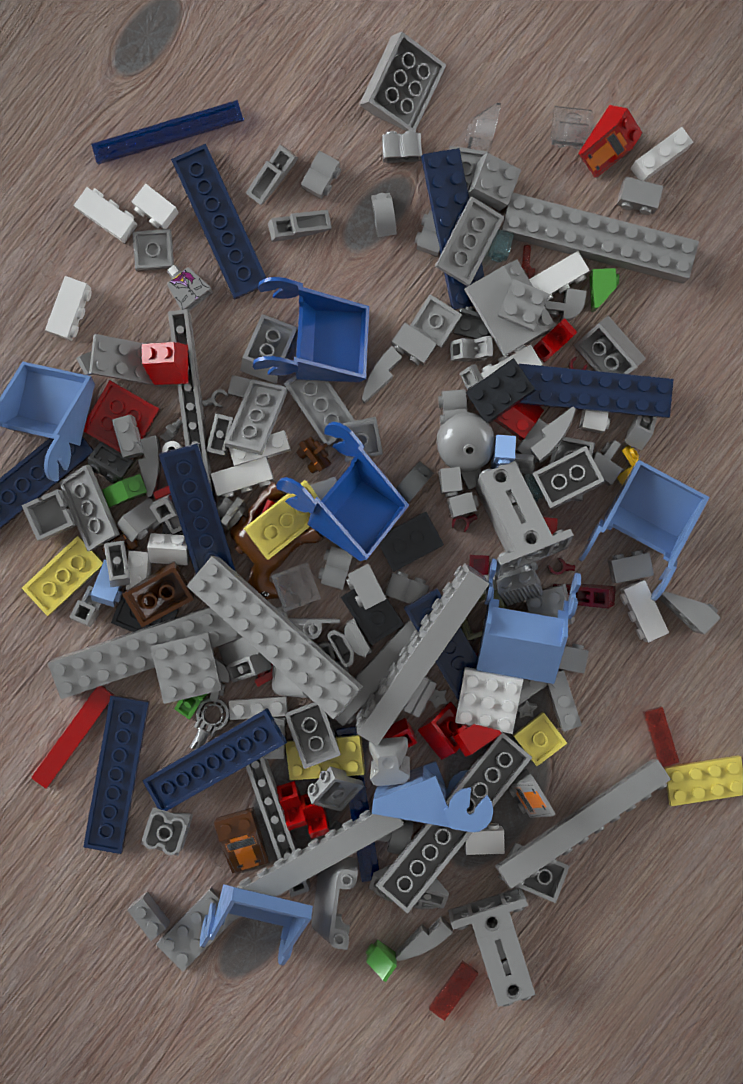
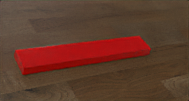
[31,686,114,789]

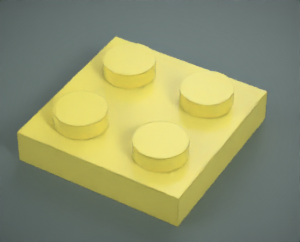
[513,712,567,766]

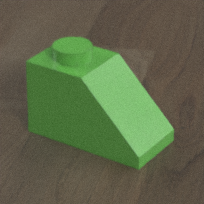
[589,268,619,312]
[102,474,147,508]
[174,693,208,720]
[366,939,397,982]

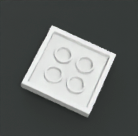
[455,667,523,734]

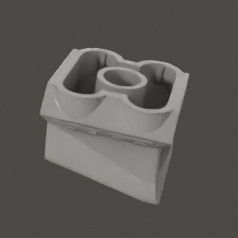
[327,618,372,667]
[369,737,410,786]
[141,807,193,856]

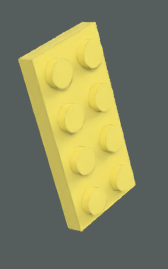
[243,480,319,560]
[22,536,103,616]
[285,735,366,780]
[663,755,743,806]

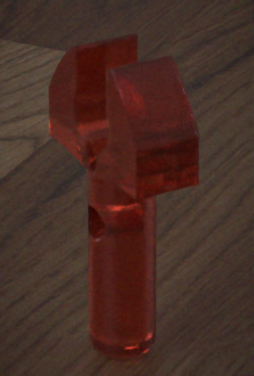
[521,245,535,279]

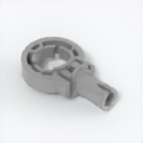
[189,699,230,750]

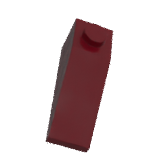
[553,583,616,609]

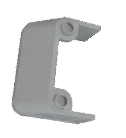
[272,618,340,698]

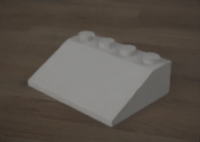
[359,32,446,131]
[464,260,556,356]

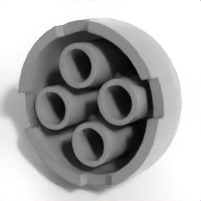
[436,412,495,472]

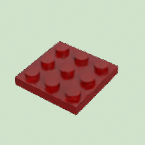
[84,380,161,459]

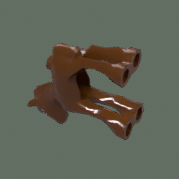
[230,481,325,600]

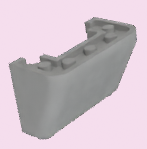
[312,857,358,950]

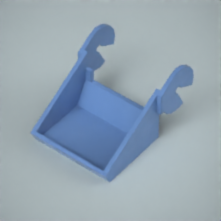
[0,362,95,481]
[578,460,710,601]
[476,559,581,684]
[372,761,493,832]
[200,884,313,966]

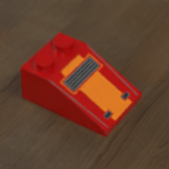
[578,105,642,178]

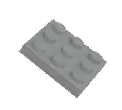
[151,633,222,704]

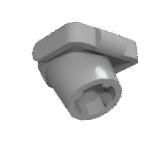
[216,496,246,530]

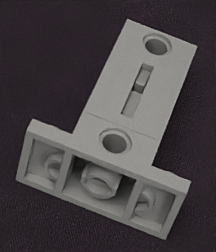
[476,461,574,577]
[448,888,536,1007]

